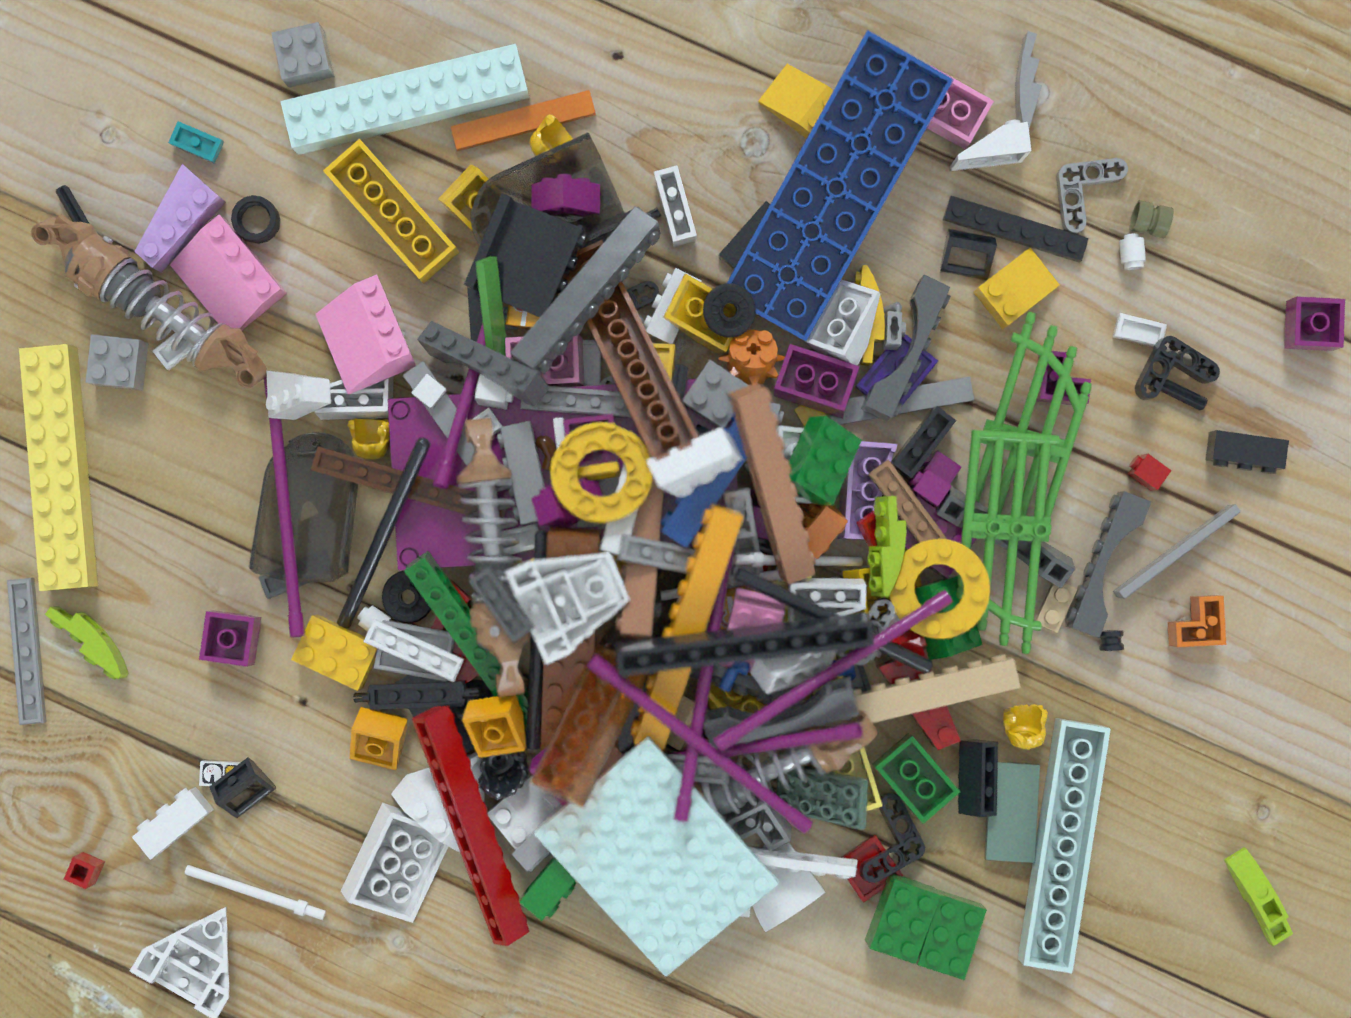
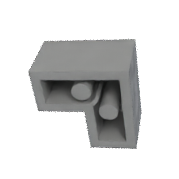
[725,796,792,851]

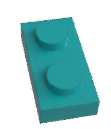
[168,121,224,164]

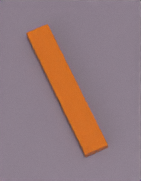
[450,90,596,151]

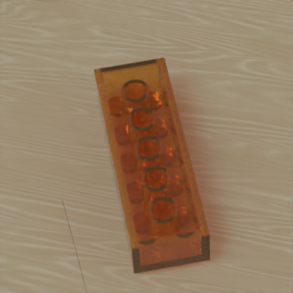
[530,646,649,808]

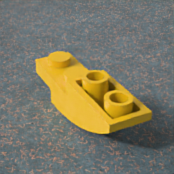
[854,265,885,366]

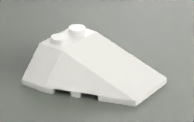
[506,553,630,665]

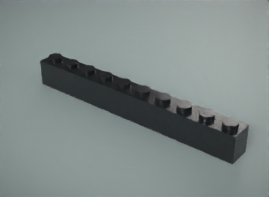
[614,613,874,676]

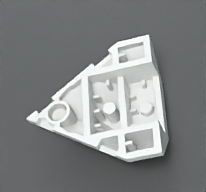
[391,752,485,852]
[130,907,229,1018]

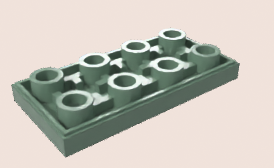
[985,762,1040,863]
[777,765,868,830]

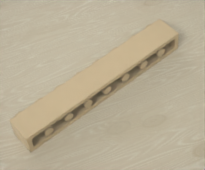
[823,654,1021,728]

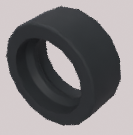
[231,195,281,244]

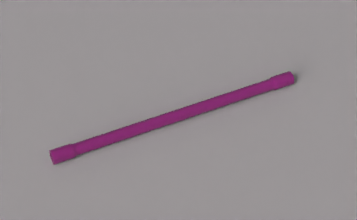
[433,322,486,489]
[264,376,305,638]
[673,546,735,822]
[713,590,952,752]
[587,654,813,834]
[666,723,863,757]

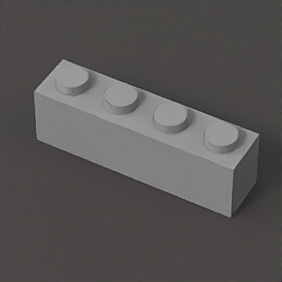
[498,421,545,525]

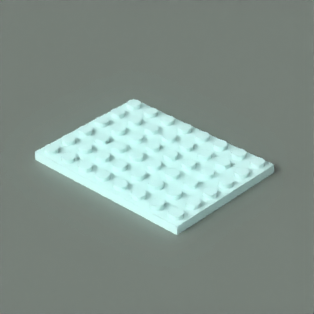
[534,736,779,977]

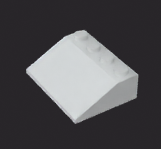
[341,803,448,923]

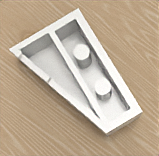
[266,371,331,420]
[314,376,393,420]
[647,428,742,497]
[788,578,866,622]
[750,650,838,694]

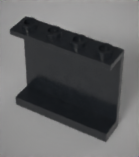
[464,193,588,317]

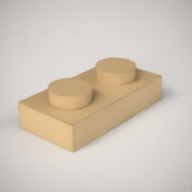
[1035,583,1078,633]

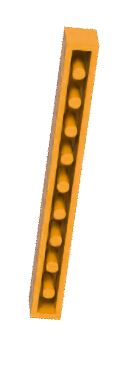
[630,503,743,751]

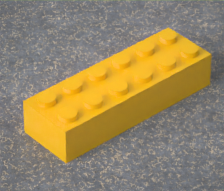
[323,139,460,284]

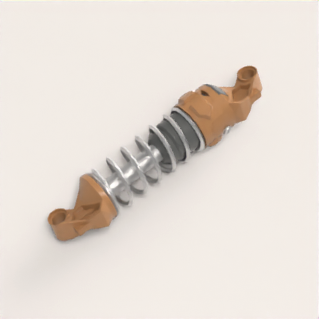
[31,214,267,389]
[457,418,532,697]
[693,710,877,820]

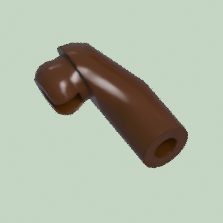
[535,435,557,472]

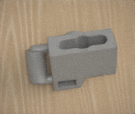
[883,302,906,351]

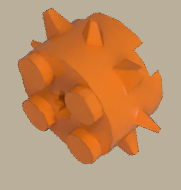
[719,329,785,386]

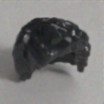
[478,751,529,800]

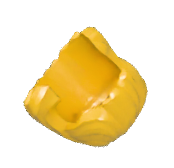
[529,114,579,164]
[347,418,390,460]
[1003,704,1048,750]

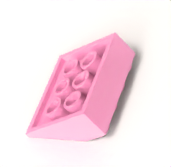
[170,215,287,330]
[316,275,416,395]

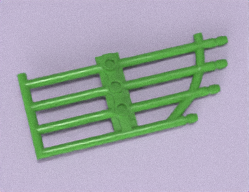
[975,311,1092,517]
[957,430,1060,654]

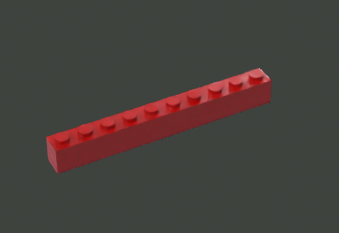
[412,706,530,946]

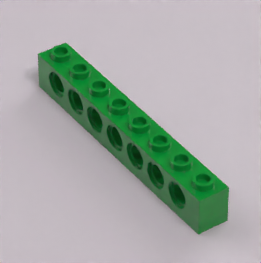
[404,551,528,725]

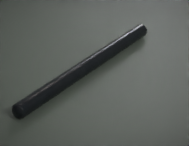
[337,437,431,628]
[526,530,549,749]
[734,567,933,674]

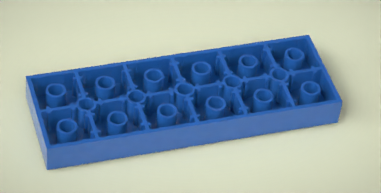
[727,30,954,341]

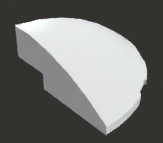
[753,842,825,932]

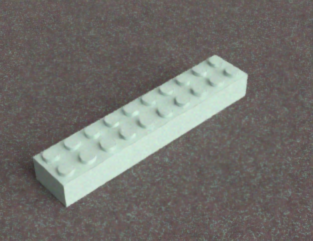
[280,44,530,155]
[1018,718,1111,973]

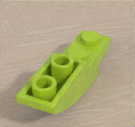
[868,496,906,597]
[45,606,129,679]
[1224,847,1293,946]

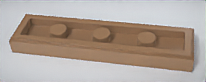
[868,459,947,543]

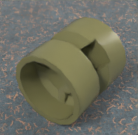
[1130,200,1174,239]

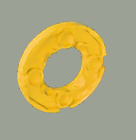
[551,422,653,523]
[890,539,990,639]

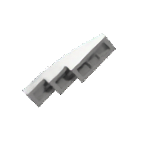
[1015,31,1042,128]
[724,488,763,573]

